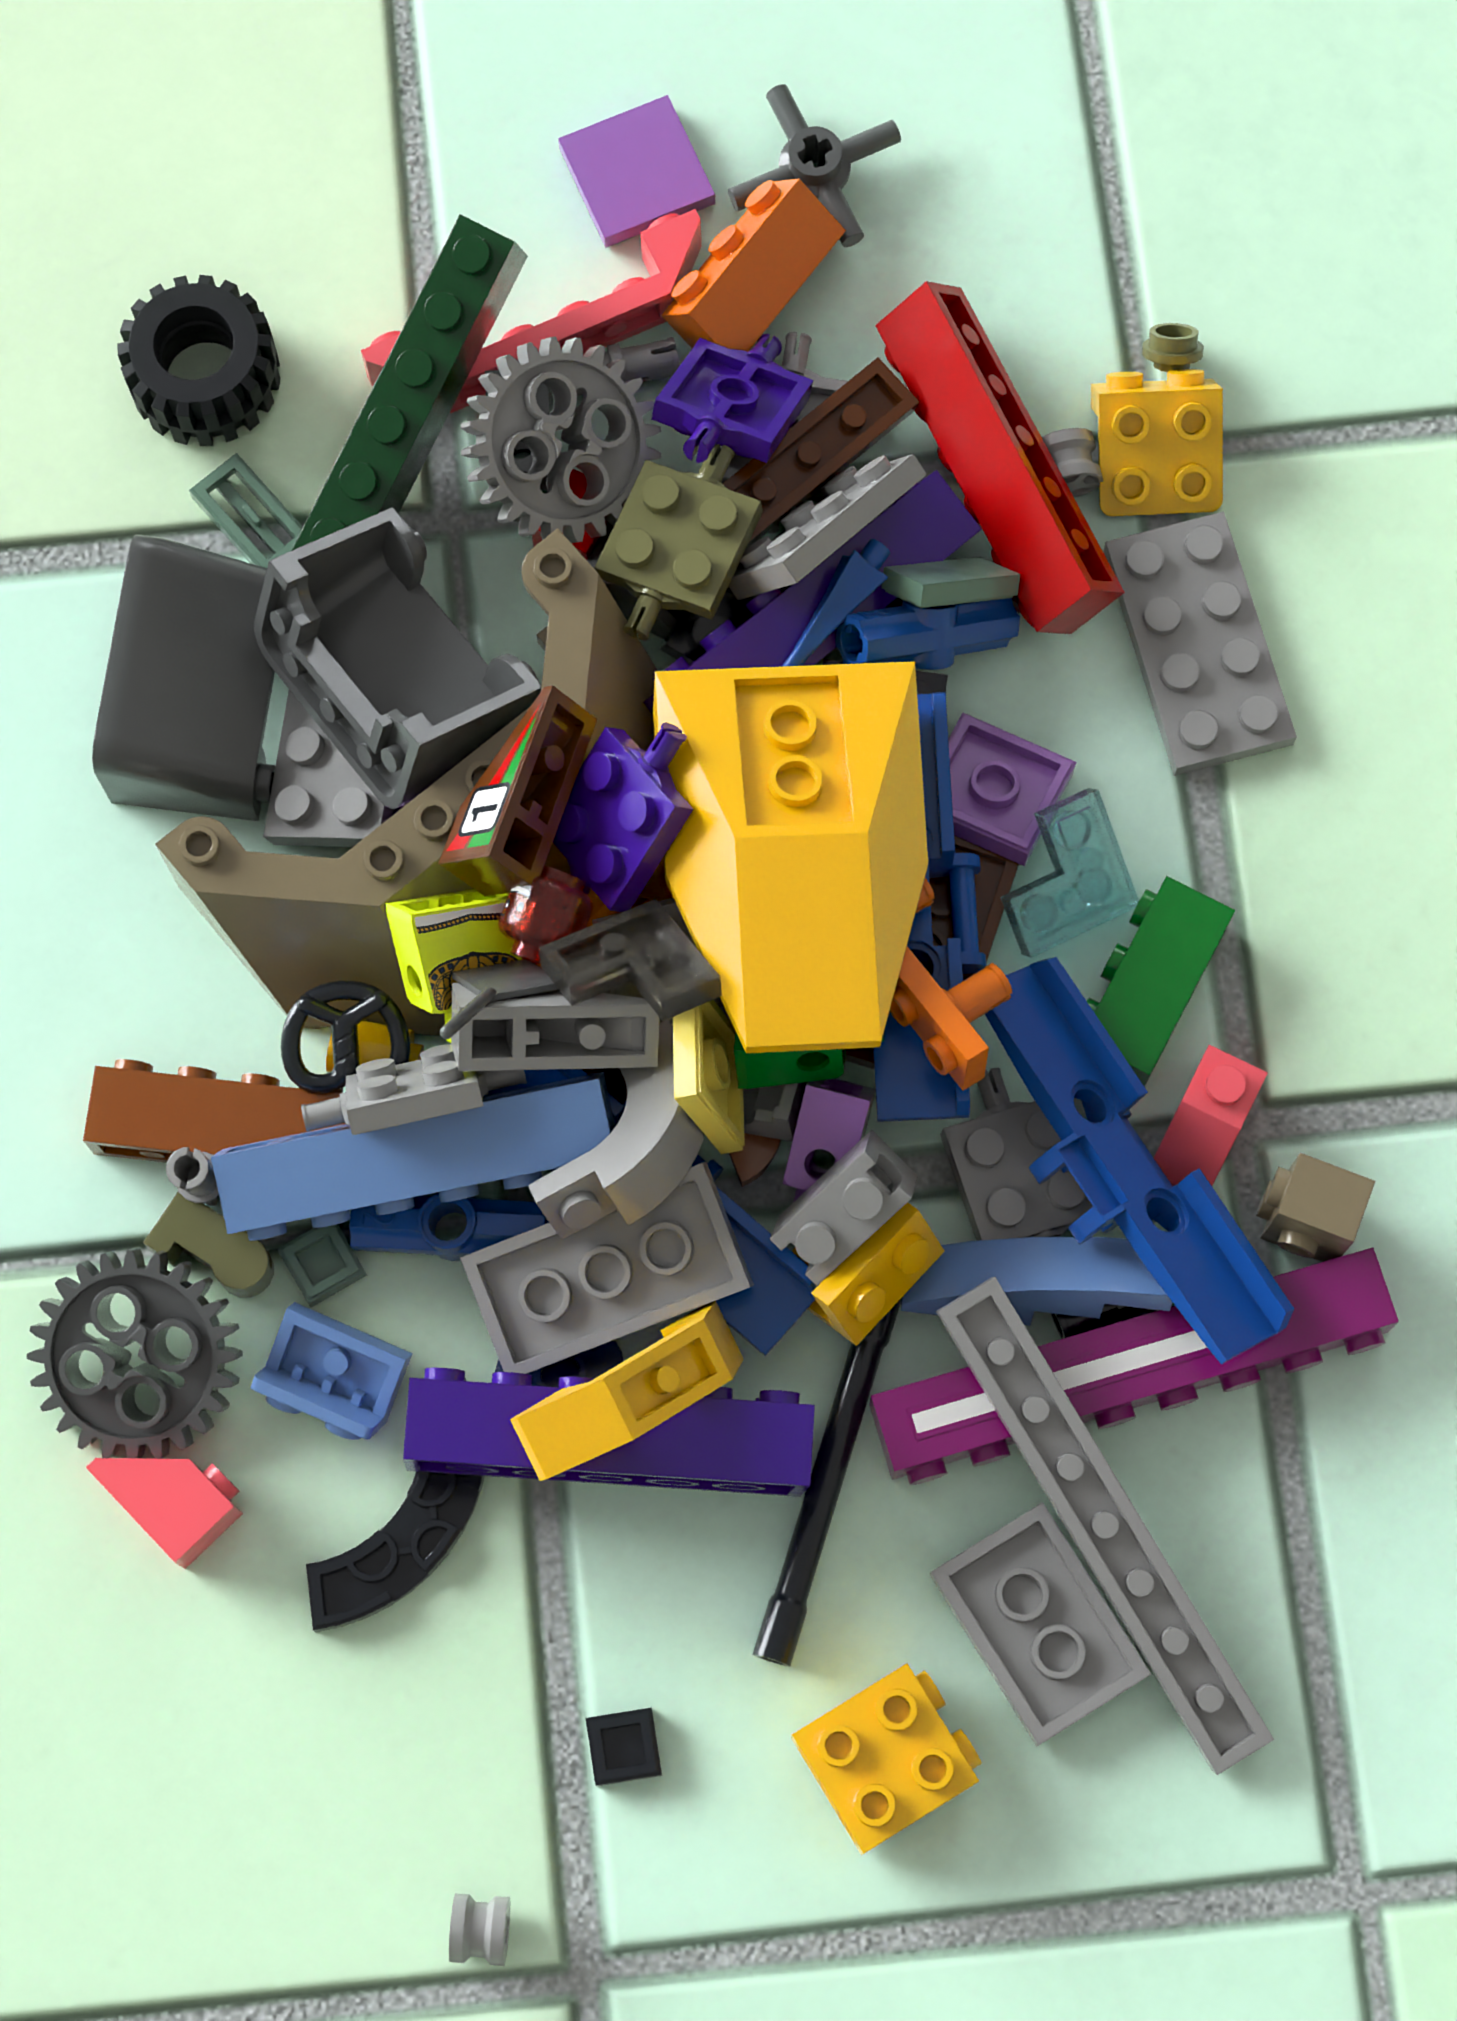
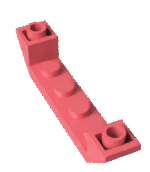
[361,209,702,413]

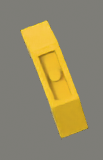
[510,1301,744,1481]

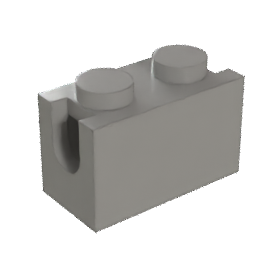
[770,1130,918,1286]

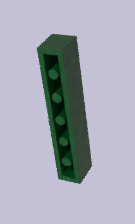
[291,214,528,551]

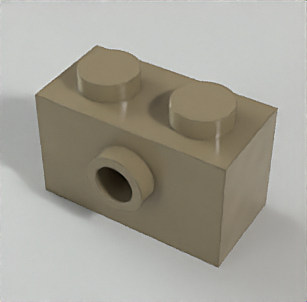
[1256,1153,1375,1262]

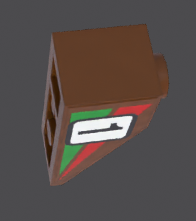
[438,685,598,896]

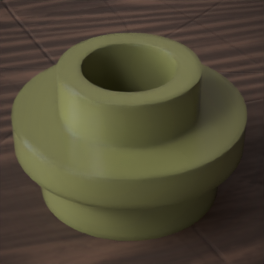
[1142,323,1204,372]

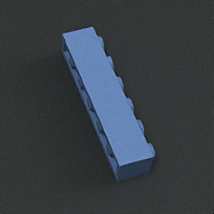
[211,1072,615,1241]

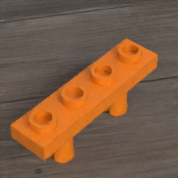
[890,878,1012,1091]

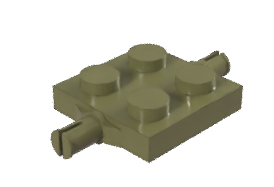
[594,444,763,641]

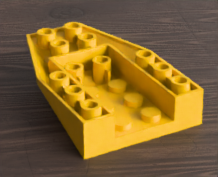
[653,662,928,1053]

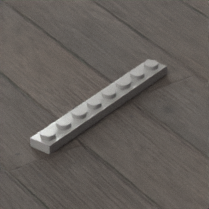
[936,1277,1274,1775]

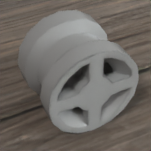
[1042,428,1103,497]
[449,1893,511,1966]

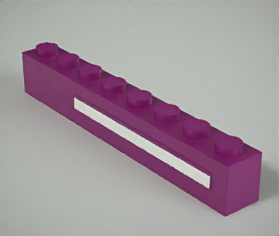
[869,1247,1399,1485]

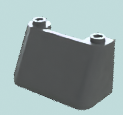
[254,507,542,809]
[92,535,275,821]

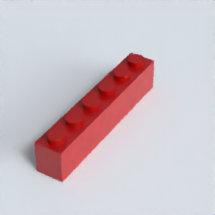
[875,281,1125,634]

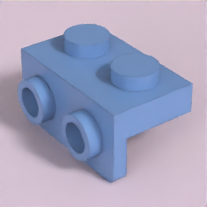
[250,1302,413,1440]

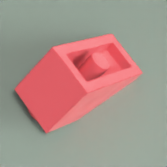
[1154,1045,1268,1186]
[86,1458,243,1569]

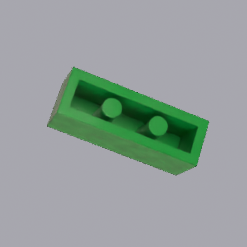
[1087,876,1235,1087]

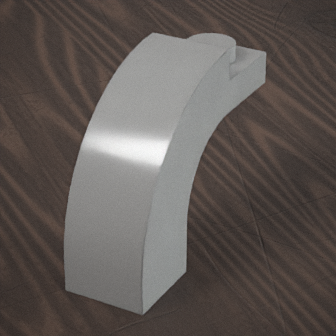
[528,1019,704,1240]

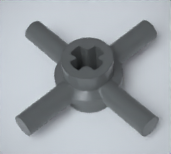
[728,84,901,247]

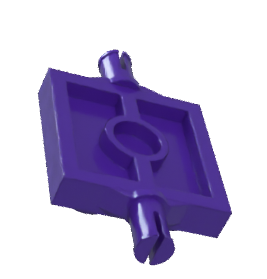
[651,334,814,463]
[553,722,693,916]

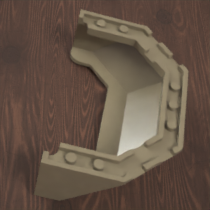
[155,528,658,1036]

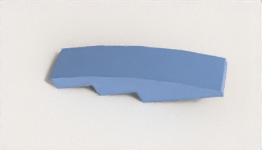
[901,1237,1173,1326]

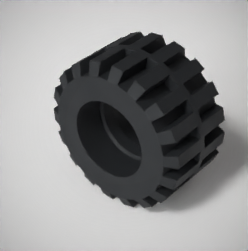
[117,275,281,446]

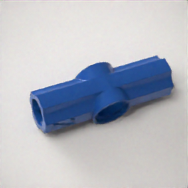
[835,598,1020,670]
[349,1193,549,1261]

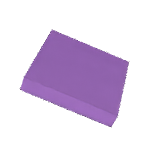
[558,95,715,248]
[948,713,1077,866]

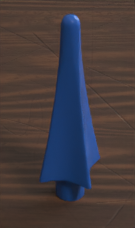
[782,538,891,667]

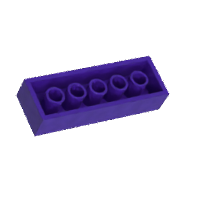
[403,1367,815,1497]

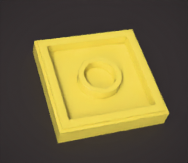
[672,976,745,1154]

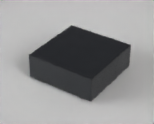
[585,1707,662,1787]

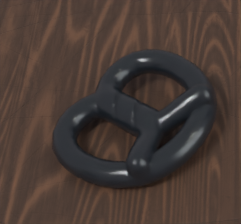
[281,980,410,1094]

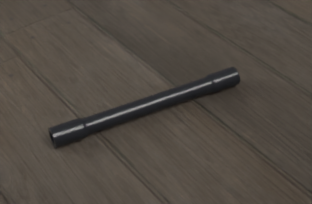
[752,1299,901,1667]

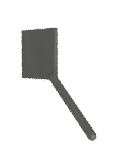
[440,959,564,1039]

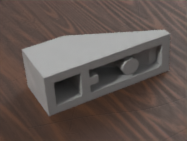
[451,983,660,1071]

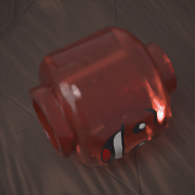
[498,865,594,967]

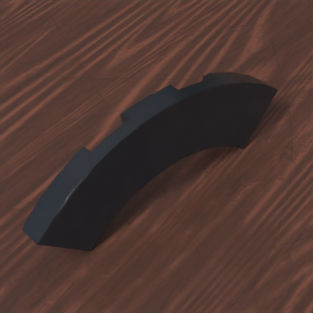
[306,1472,485,1632]

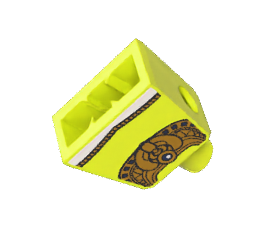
[385,889,527,1043]

